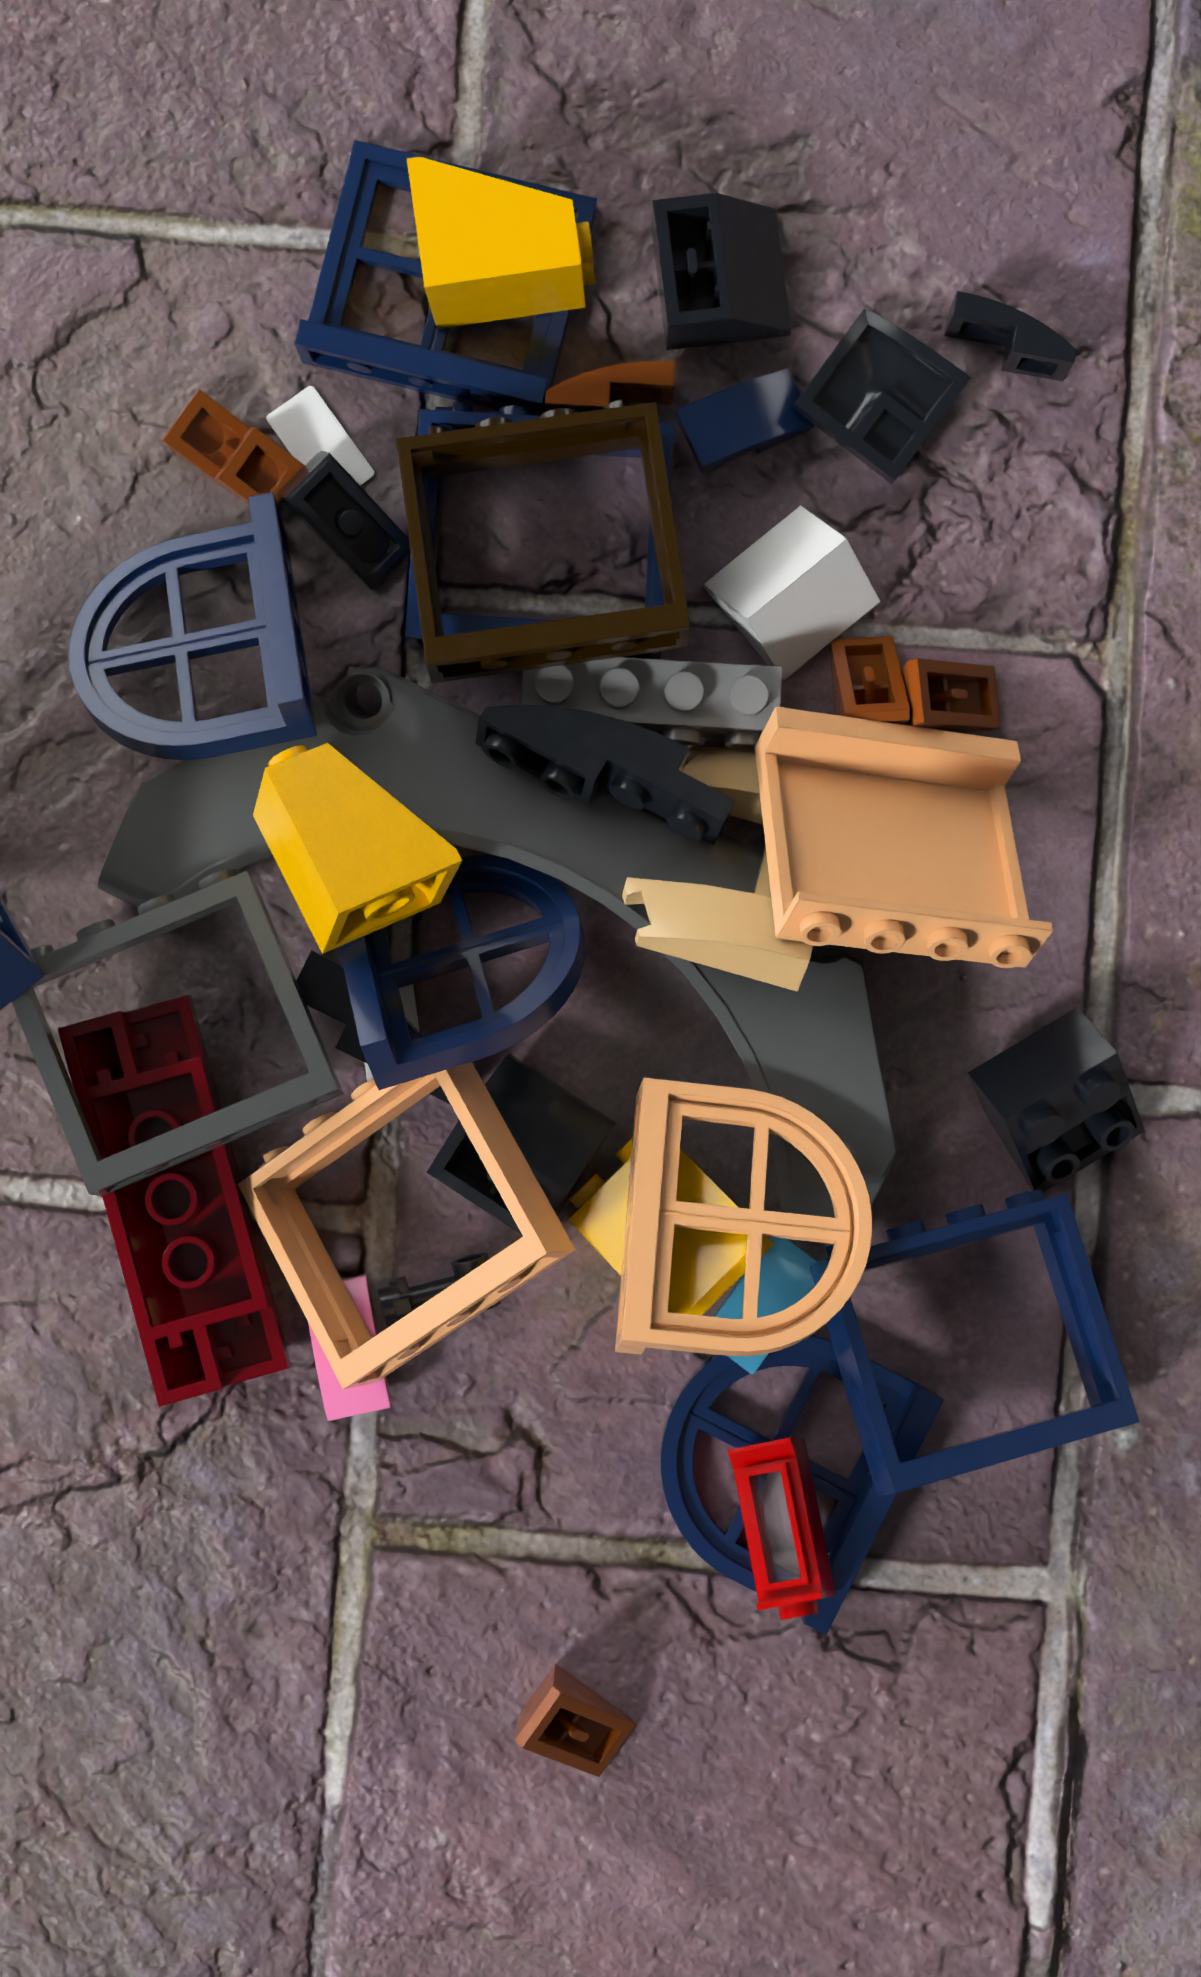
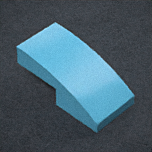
[713,1237,817,1375]

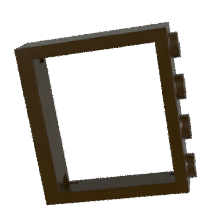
[396,399,690,683]

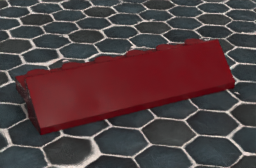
[57,995,292,1407]

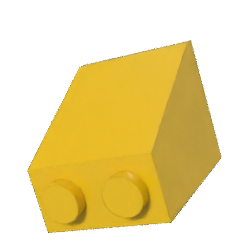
[407,157,595,329]
[253,743,462,954]
[568,1137,774,1316]

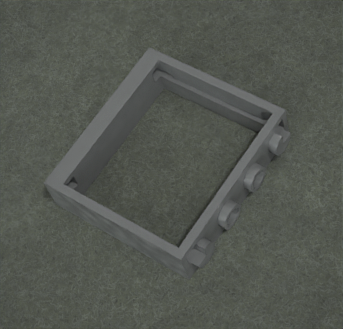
[12,869,344,1197]

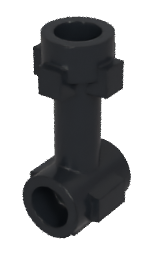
[378,1253,501,1326]

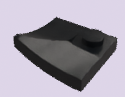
[791,308,971,484]

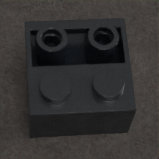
[651,193,791,350]
[968,1007,1145,1193]
[426,1053,616,1236]

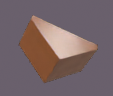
[830,636,910,725]
[901,658,1001,733]
[515,1664,636,1777]

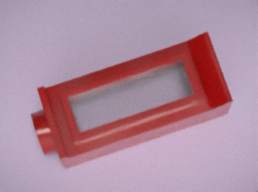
[727,1437,836,1620]

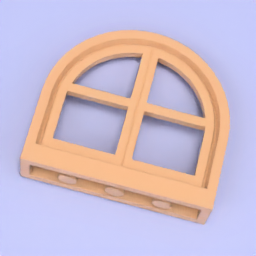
[615,1078,872,1356]

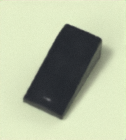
[277,451,411,590]

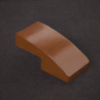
[545,360,676,411]
[160,389,305,505]

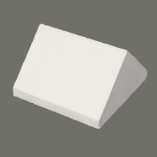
[703,505,880,683]

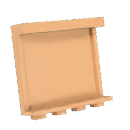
[755,706,1053,968]

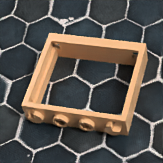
[238,1062,576,1389]

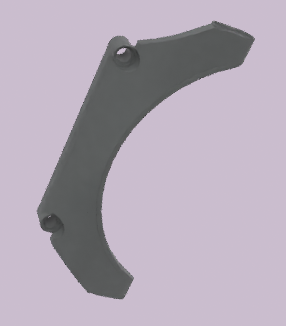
[98,667,897,1246]

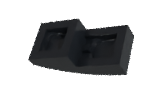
[944,291,1077,381]

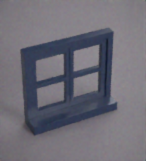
[294,140,597,416]

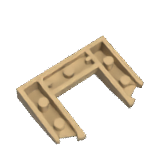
[622,745,813,992]

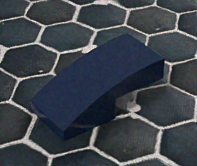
[675,369,815,473]

